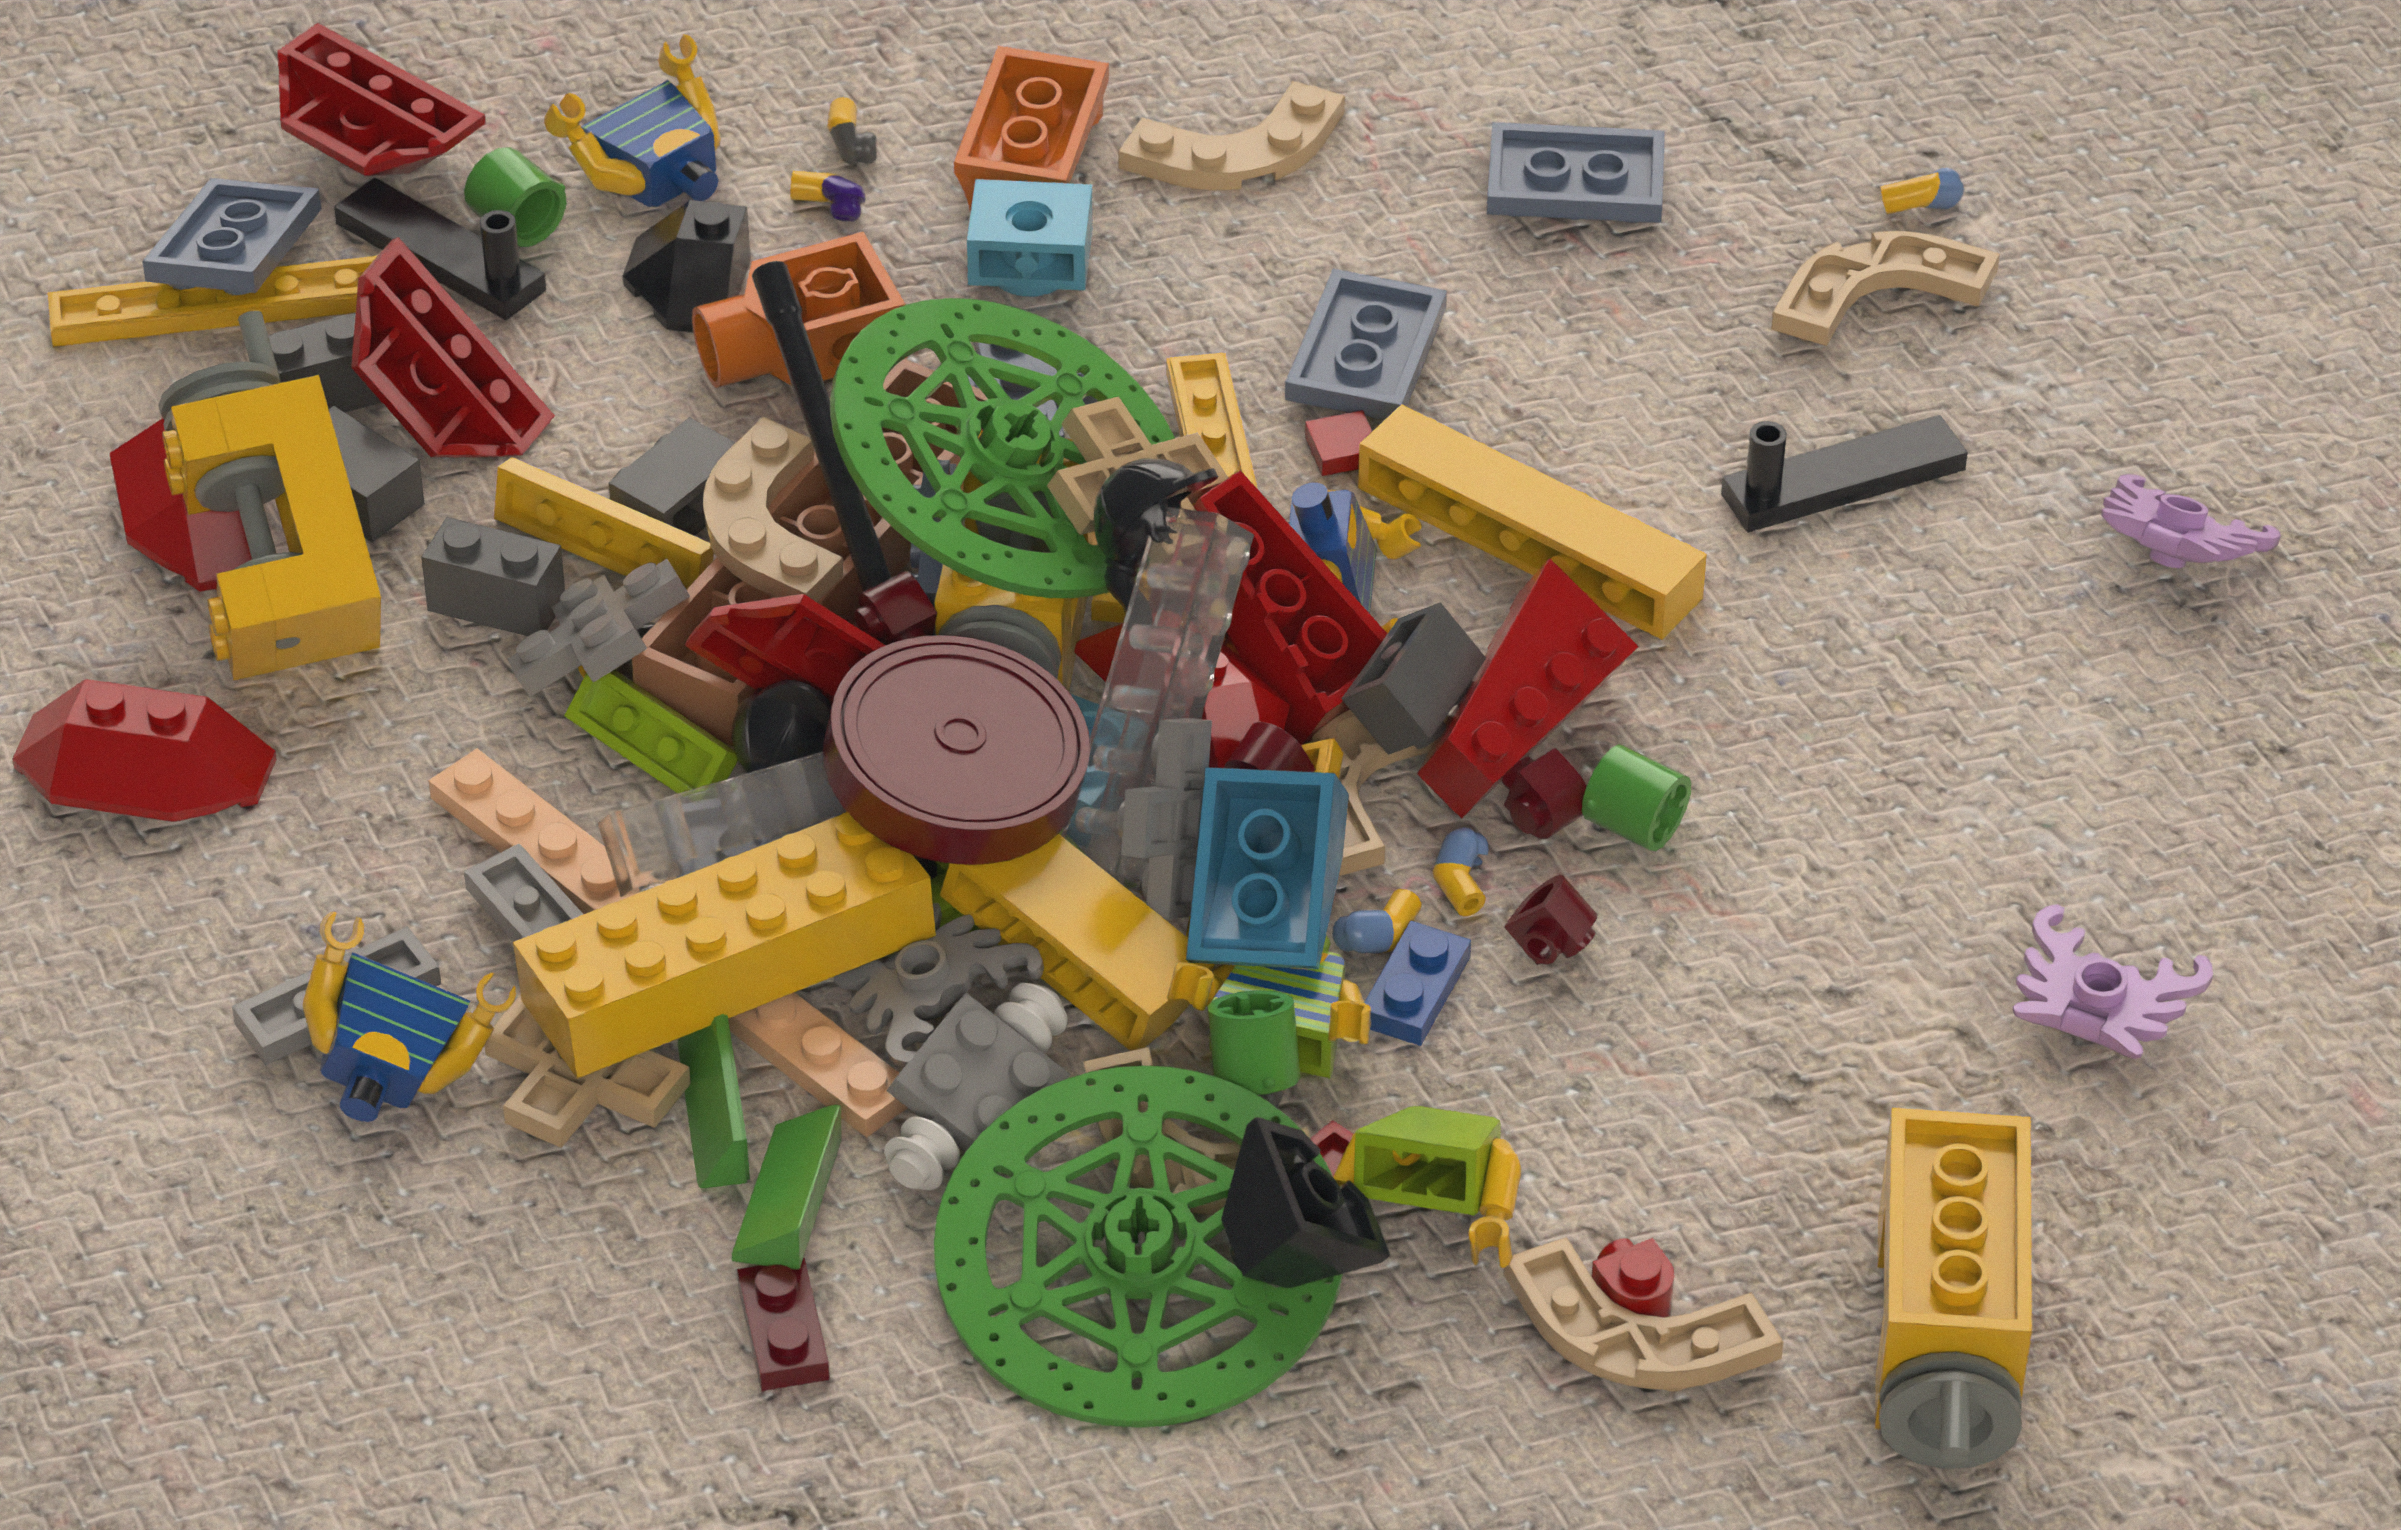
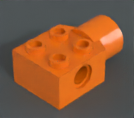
[692,232,908,388]

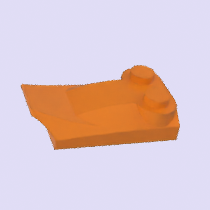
[953,46,1109,213]

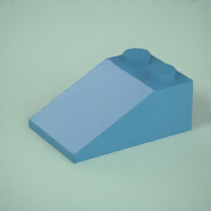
[1186,768,1349,969]

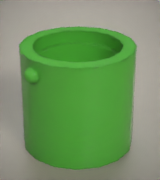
[464,147,567,247]
[1582,744,1692,852]
[1207,990,1301,1095]

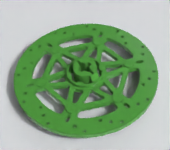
[830,298,1175,598]
[934,1065,1344,1428]

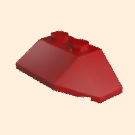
[277,23,486,176]
[351,237,555,457]
[109,418,252,592]
[684,594,886,708]
[1074,613,1291,768]
[12,679,277,822]

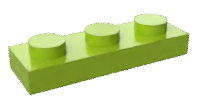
[564,669,738,803]

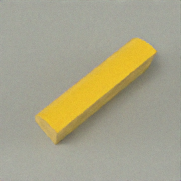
[940,834,1215,1051]

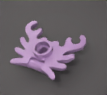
[2101,474,2281,568]
[2013,904,2213,1059]

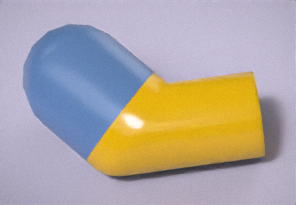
[1881,168,1964,214]
[1432,827,1489,917]
[1332,889,1422,954]

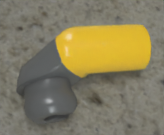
[827,97,877,167]

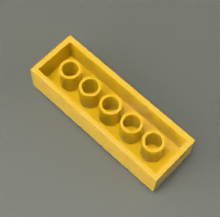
[513,812,936,1079]

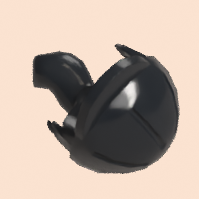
[1093,458,1218,636]
[731,679,831,789]

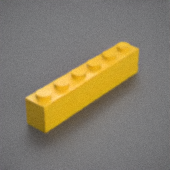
[1358,404,1707,640]

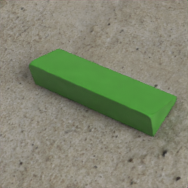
[677,1014,750,1188]
[732,1105,841,1270]

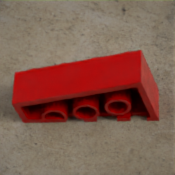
[1187,470,1388,745]
[1417,558,1639,819]

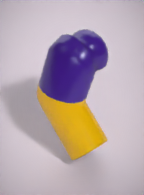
[790,170,866,222]

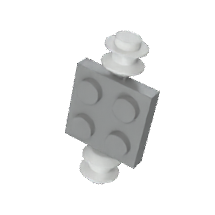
[884,983,1071,1190]

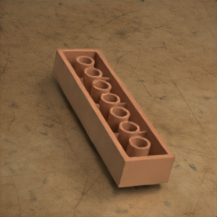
[632,359,988,746]

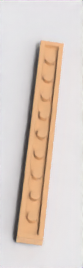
[428,748,908,1138]

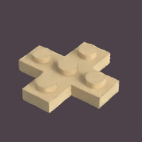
[1047,396,1229,571]
[485,994,690,1148]

